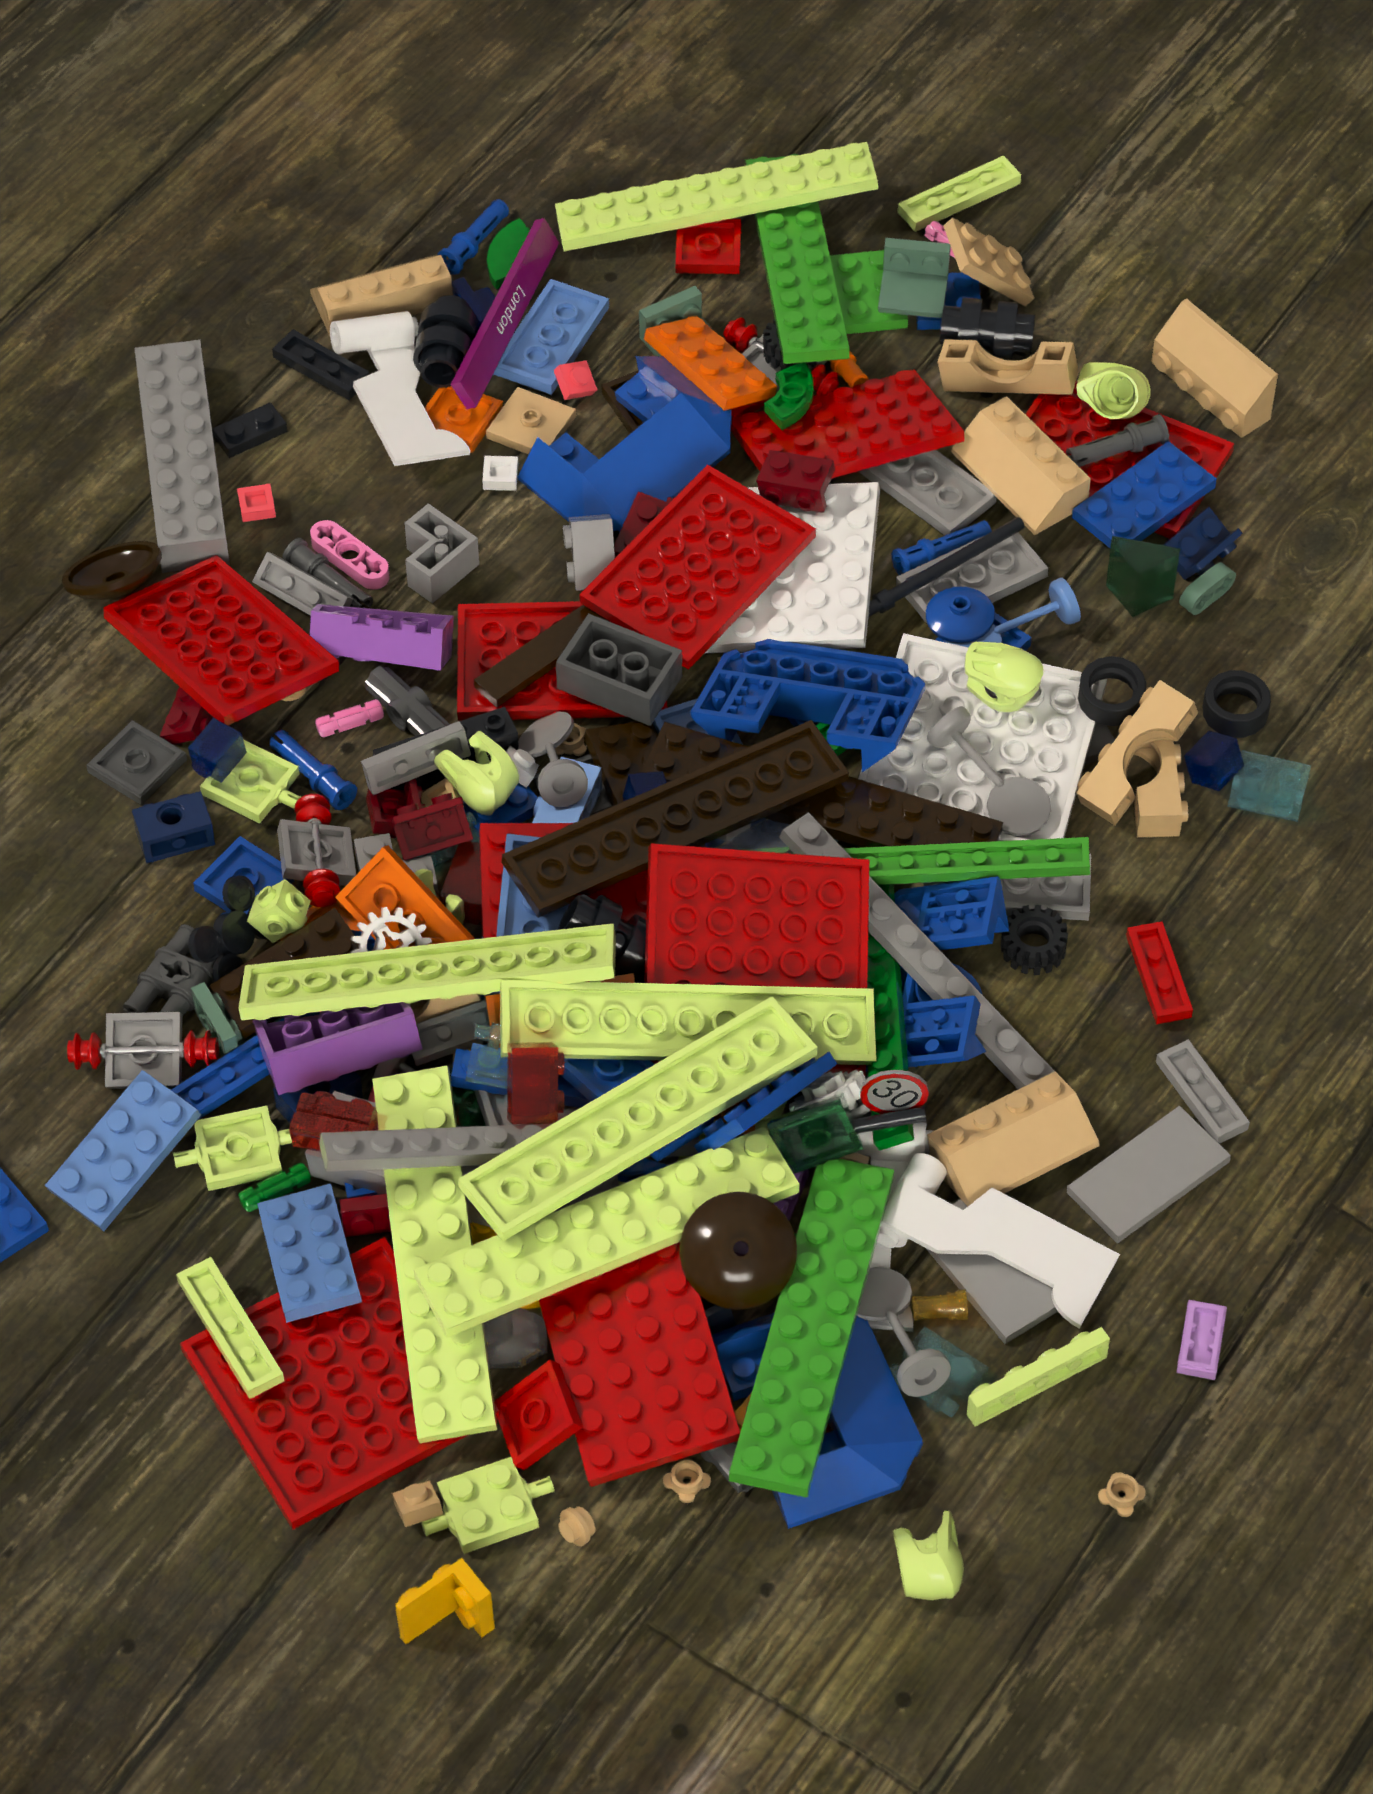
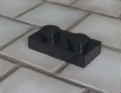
[212,402,288,458]

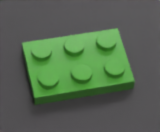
[830,250,908,334]

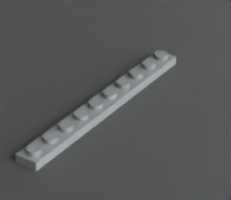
[779,812,1055,1089]
[319,1123,700,1172]

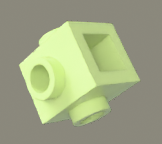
[247,879,311,943]

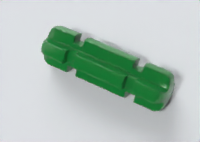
[238,1163,311,1212]

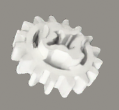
[350,907,432,953]
[789,1070,866,1125]

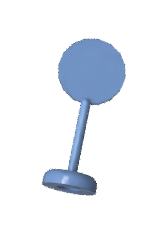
[944,577,1081,648]

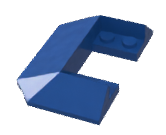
[518,356,732,533]
[691,639,925,772]
[866,876,1009,1072]
[712,1312,923,1529]

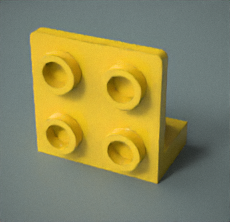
[395,1558,495,1644]

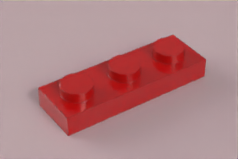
[1126,921,1193,1024]

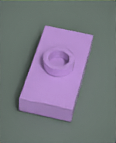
[1176,1300,1227,1380]

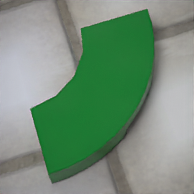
[487,218,530,289]
[764,362,814,430]

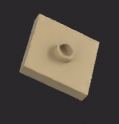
[486,387,576,455]

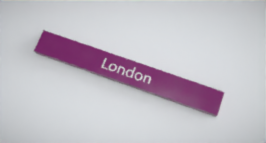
[451,218,559,409]

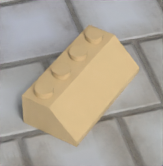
[310,255,453,336]
[1152,298,1278,438]
[952,396,1091,535]
[927,1071,1099,1207]

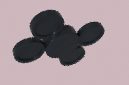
[188,875,267,982]

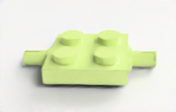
[196,738,302,824]
[173,1105,302,1191]
[421,1457,555,1554]

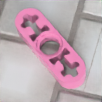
[310,520,390,590]

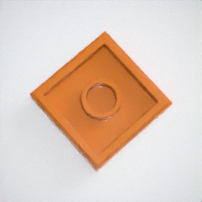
[425,386,503,453]

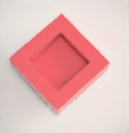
[553,360,598,400]
[237,484,276,522]

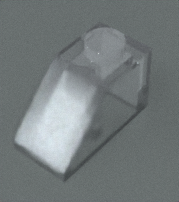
[483,1308,547,1369]

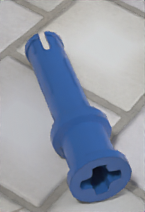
[437,199,509,275]
[891,520,992,575]
[269,730,357,810]

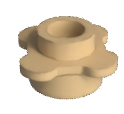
[555,723,586,756]
[663,1458,711,1503]
[1098,1472,1146,1517]

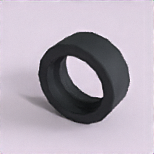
[1078,656,1147,726]
[1203,670,1271,738]

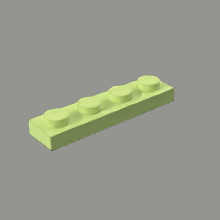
[898,156,1021,232]
[176,1257,284,1399]
[967,1327,1110,1427]

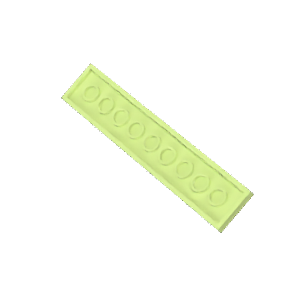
[555,142,879,252]
[238,923,616,1020]
[500,980,876,1065]
[459,996,818,1241]
[372,1066,498,1443]
[414,1126,800,1338]

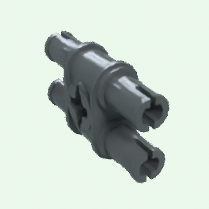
[123,924,224,1018]

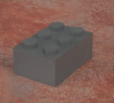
[556,614,682,726]

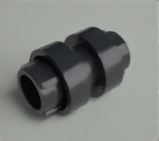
[413,295,479,388]
[940,297,1035,361]
[558,894,646,983]

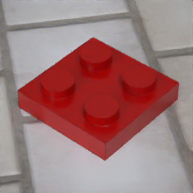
[675,219,741,274]
[494,1360,583,1470]

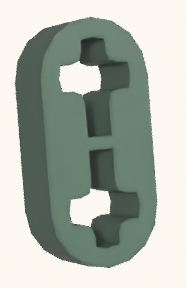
[1179,562,1236,615]

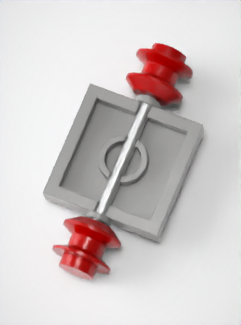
[723,317,839,396]
[277,794,356,907]
[67,1012,219,1089]

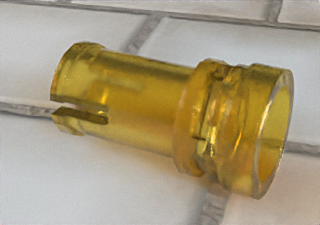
[912,1289,969,1322]

